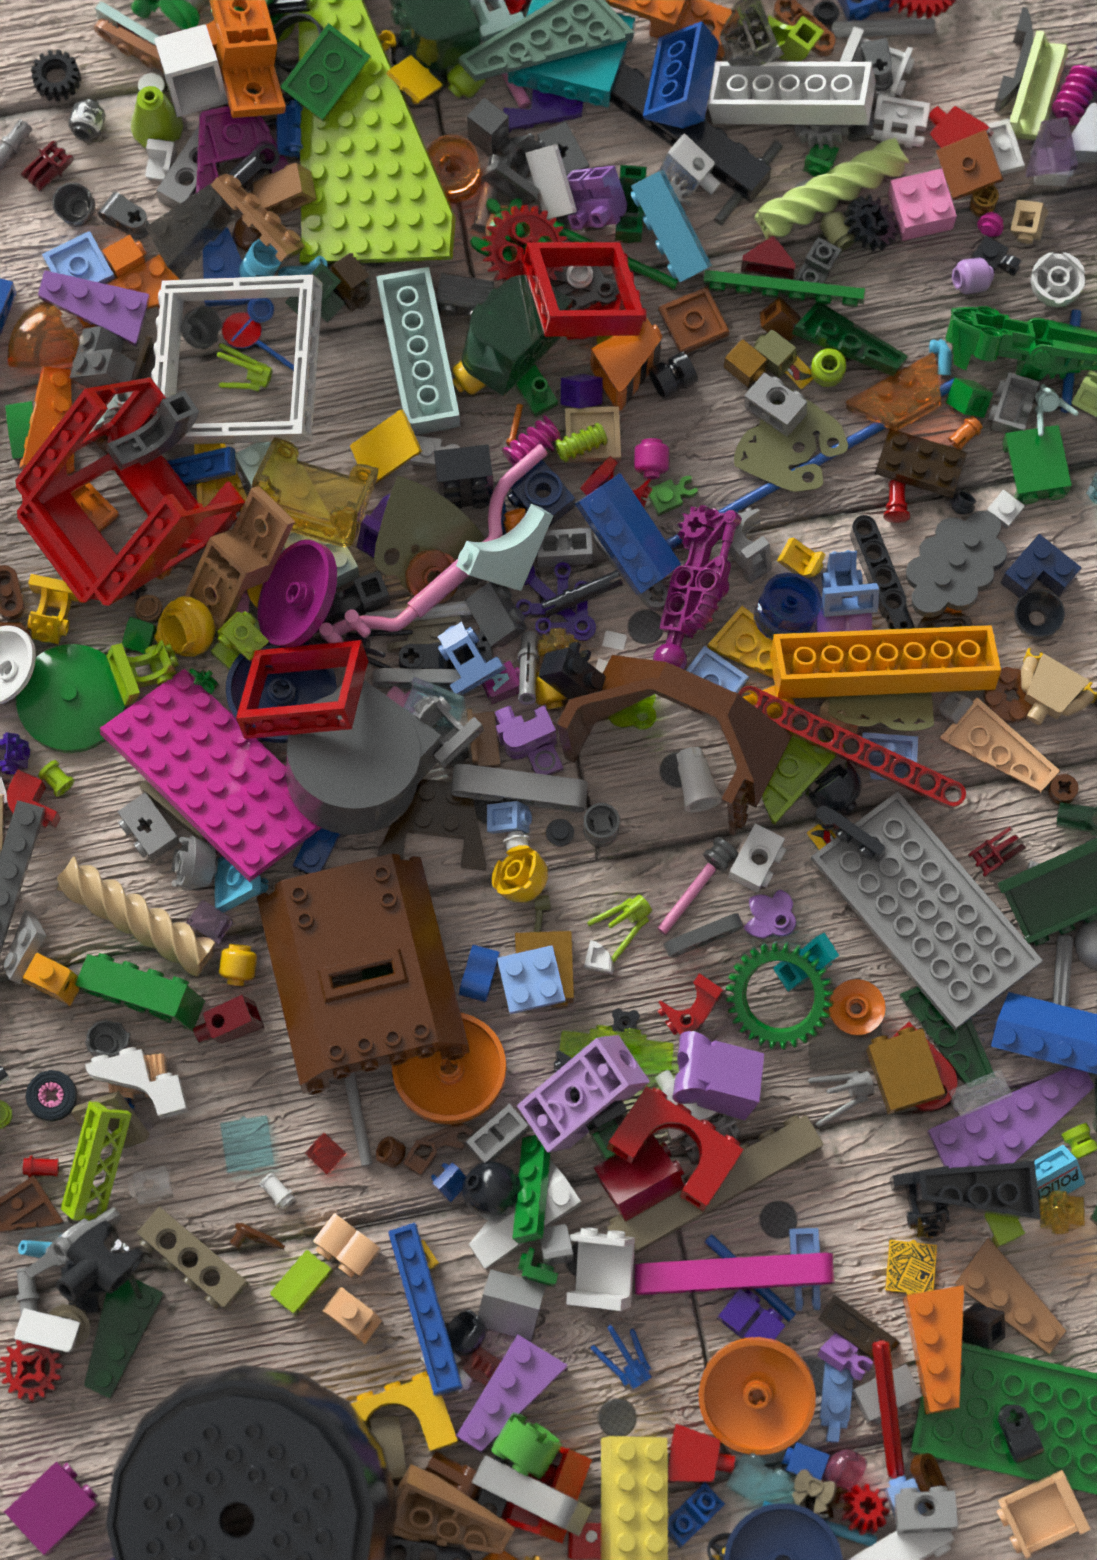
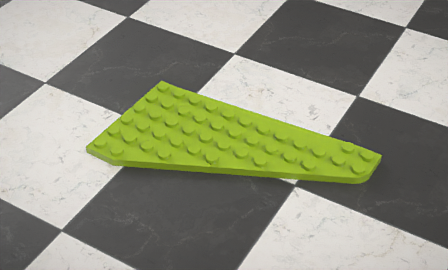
[298,0,456,265]

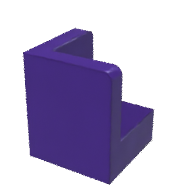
[560,374,603,409]

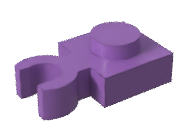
[817,1332,873,1381]

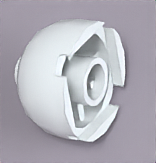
[1031,252,1085,307]

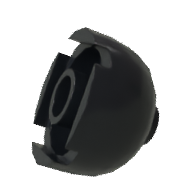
[805,761,862,814]
[462,1161,520,1221]

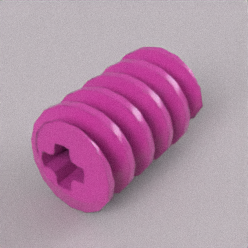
[1051,65,1097,125]
[502,415,562,466]

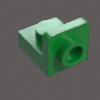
[803,144,839,177]
[518,1247,558,1287]

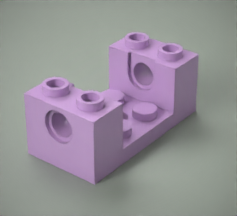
[517,1035,650,1153]

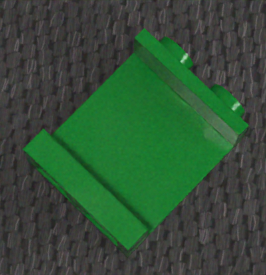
[1002,425,1072,504]

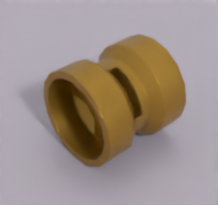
[969,185,999,217]

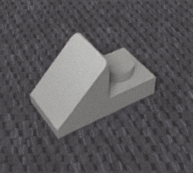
[540,1224,573,1266]

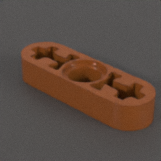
[773,0,836,57]

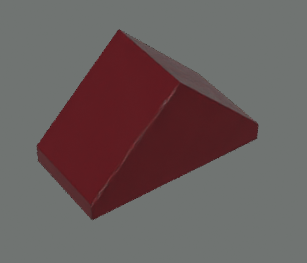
[741,236,796,280]

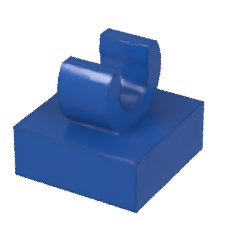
[431,1163,466,1202]

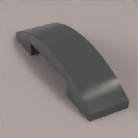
[994,7,1033,112]

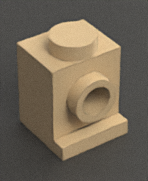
[1010,200,1048,244]

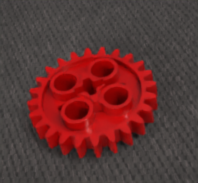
[481,205,567,293]

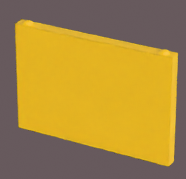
[349,409,422,487]

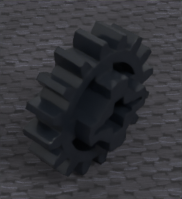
[844,195,899,252]

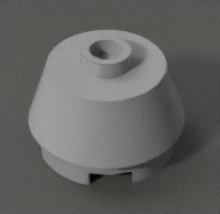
[171,835,218,891]

